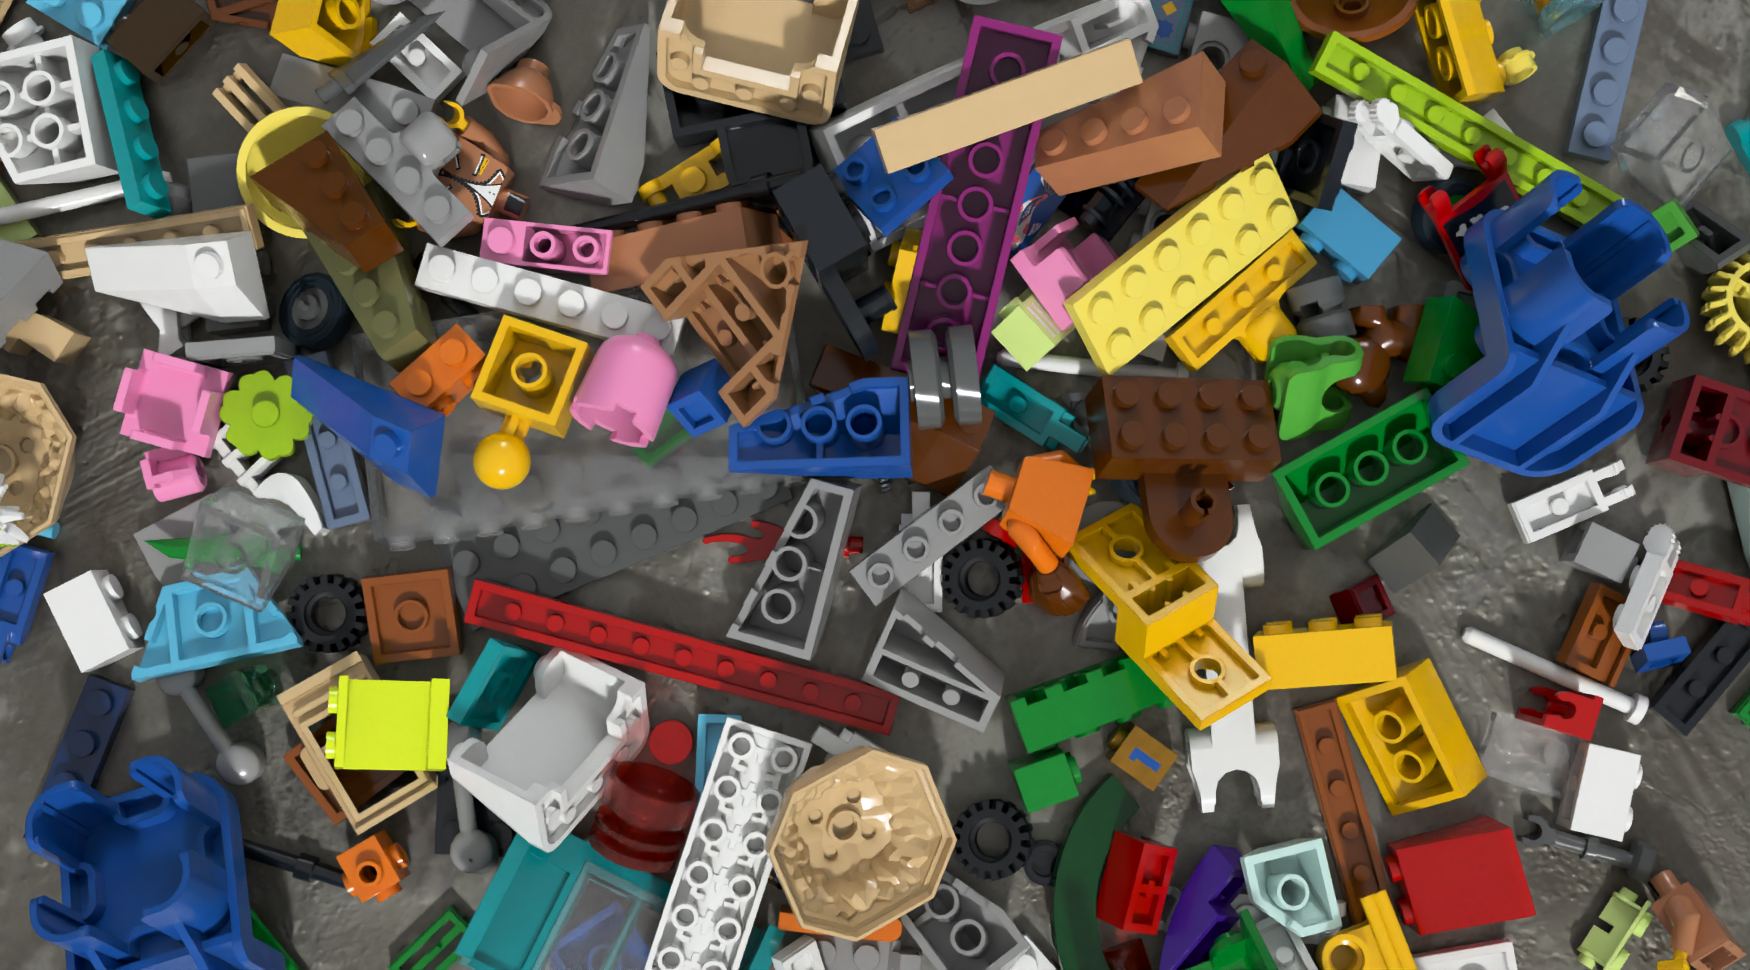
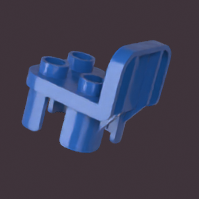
[1427,170,1690,477]
[25,756,287,970]

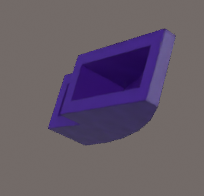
[1159,844,1246,970]

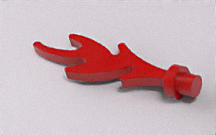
[703,520,863,563]

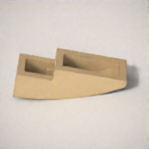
[1,311,91,366]

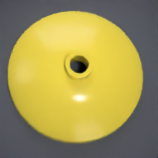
[236,106,373,239]

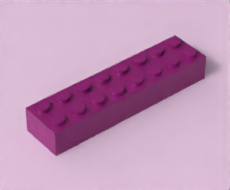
[891,14,1063,377]

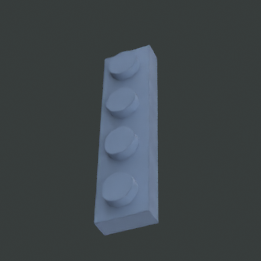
[1562,0,1648,165]
[284,350,374,530]

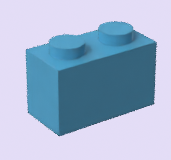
[1293,188,1402,284]

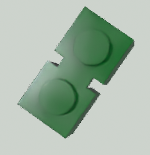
[1008,745,1083,814]

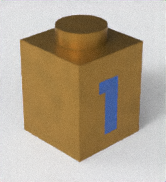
[1105,721,1178,791]

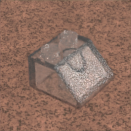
[1610,82,1732,208]
[181,485,306,613]

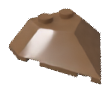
[640,240,808,428]

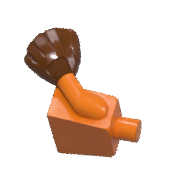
[982,450,1096,616]

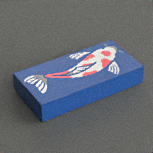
[1010,162,1068,256]

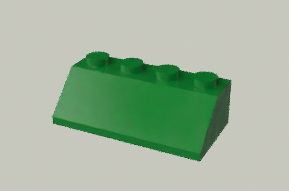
[1271,386,1470,550]

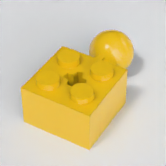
[470,314,595,490]

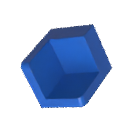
[667,358,732,438]

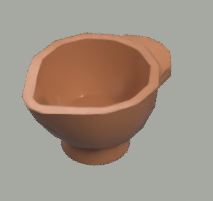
[487,58,563,125]

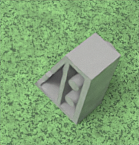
[862,586,1006,733]

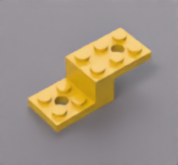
[1067,503,1273,731]

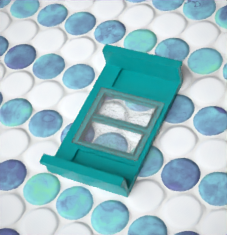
[454,833,785,970]

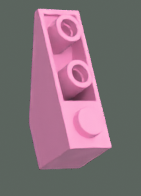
[479,217,614,275]

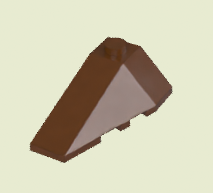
[1134,39,1322,213]
[808,344,996,496]

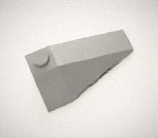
[539,23,651,206]

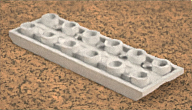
[644,716,812,970]

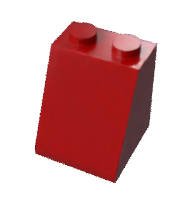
[1383,815,1536,935]

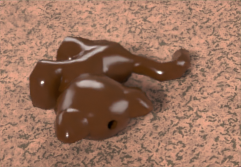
[1335,304,1434,408]

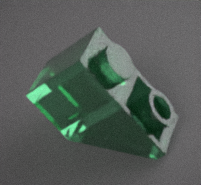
[205,664,283,729]

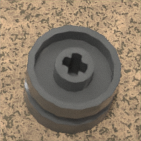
[907,324,982,430]

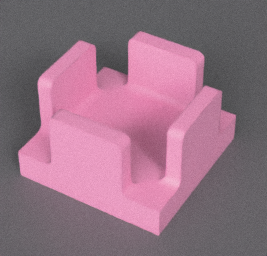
[1010,217,1119,331]
[113,349,234,458]

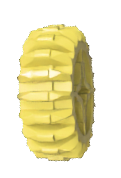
[1699,252,1750,365]

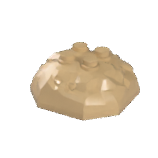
[0,373,77,557]
[765,746,957,942]

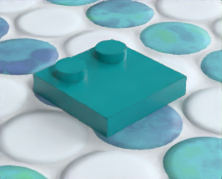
[446,638,542,731]

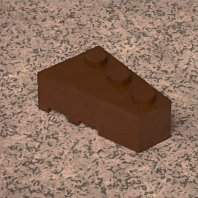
[250,131,404,274]

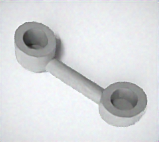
[156,668,266,786]
[446,721,499,875]

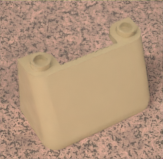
[657,0,859,125]

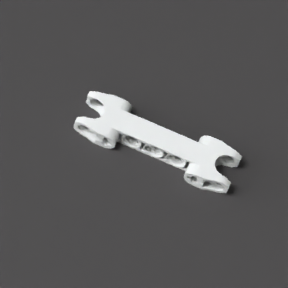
[1184,504,1280,813]

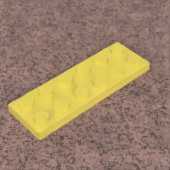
[1063,153,1299,376]

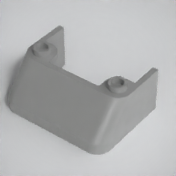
[374,0,552,106]

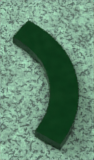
[1050,773,1140,970]

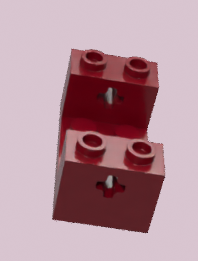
[1645,374,1750,489]

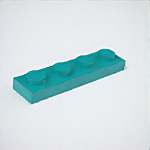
[90,49,172,219]

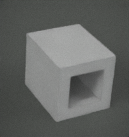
[1559,522,1640,584]

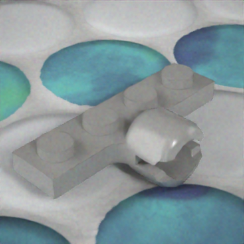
[321,97,474,248]

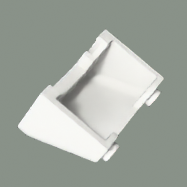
[447,647,650,853]

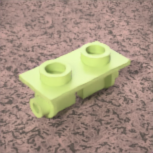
[1576,886,1654,970]

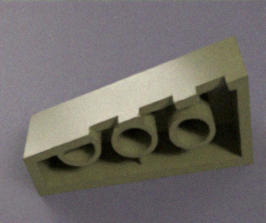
[303,180,437,373]

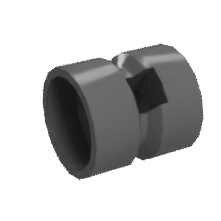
[1285,275,1357,338]

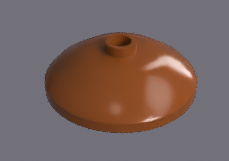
[1290,0,1419,44]

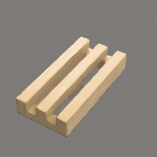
[212,63,287,132]

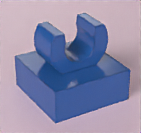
[1630,620,1691,673]

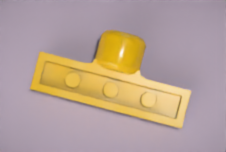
[1163,229,1317,372]

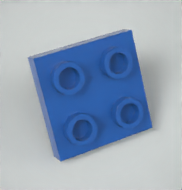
[829,116,954,238]

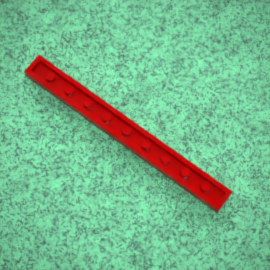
[463,578,900,736]

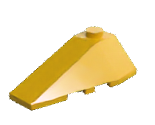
[270,0,378,67]

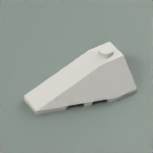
[85,230,270,323]

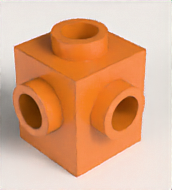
[336,829,411,903]

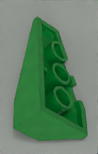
[1220,0,1320,91]

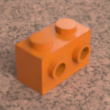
[389,323,487,418]

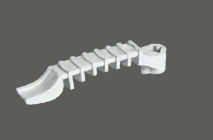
[140,302,331,536]

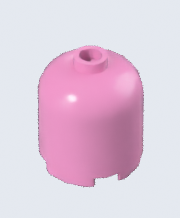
[569,333,678,448]

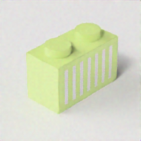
[991,287,1076,371]

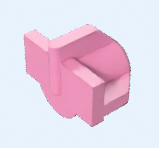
[139,447,208,502]

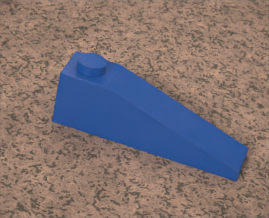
[291,355,445,498]
[728,377,913,479]

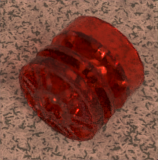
[588,761,700,873]

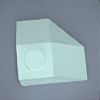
[1240,838,1343,937]

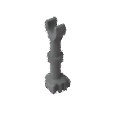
[1517,813,1658,883]

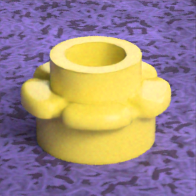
[1497,46,1538,86]

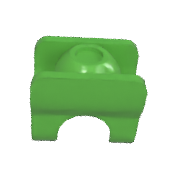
[1263,335,1364,441]

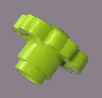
[219,370,314,461]

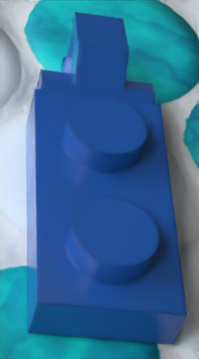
[0,543,55,663]

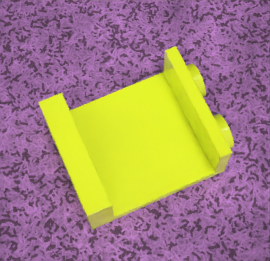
[325,675,450,771]

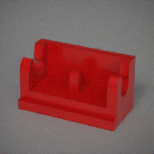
[1515,686,1604,741]
[1096,831,1178,935]

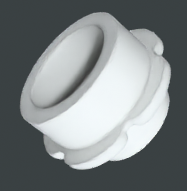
[2,17,45,51]

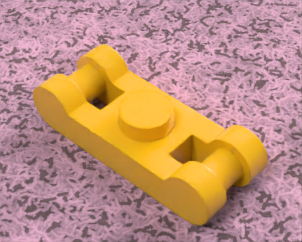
[637,138,730,225]

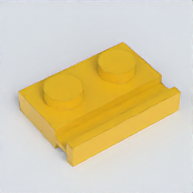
[881,227,923,334]

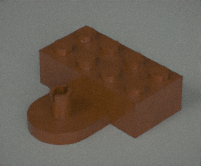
[1085,375,1282,563]

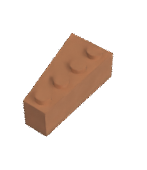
[1034,51,1226,196]
[589,201,782,296]

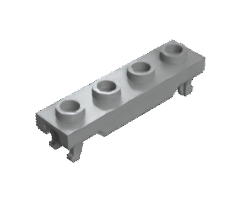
[848,465,1005,606]

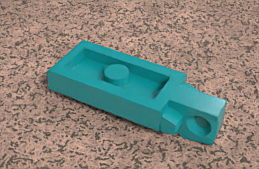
[980,363,1090,453]

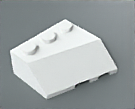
[0,35,119,185]

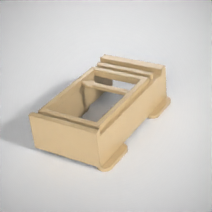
[276,651,438,836]

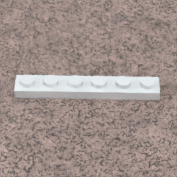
[414,243,686,359]

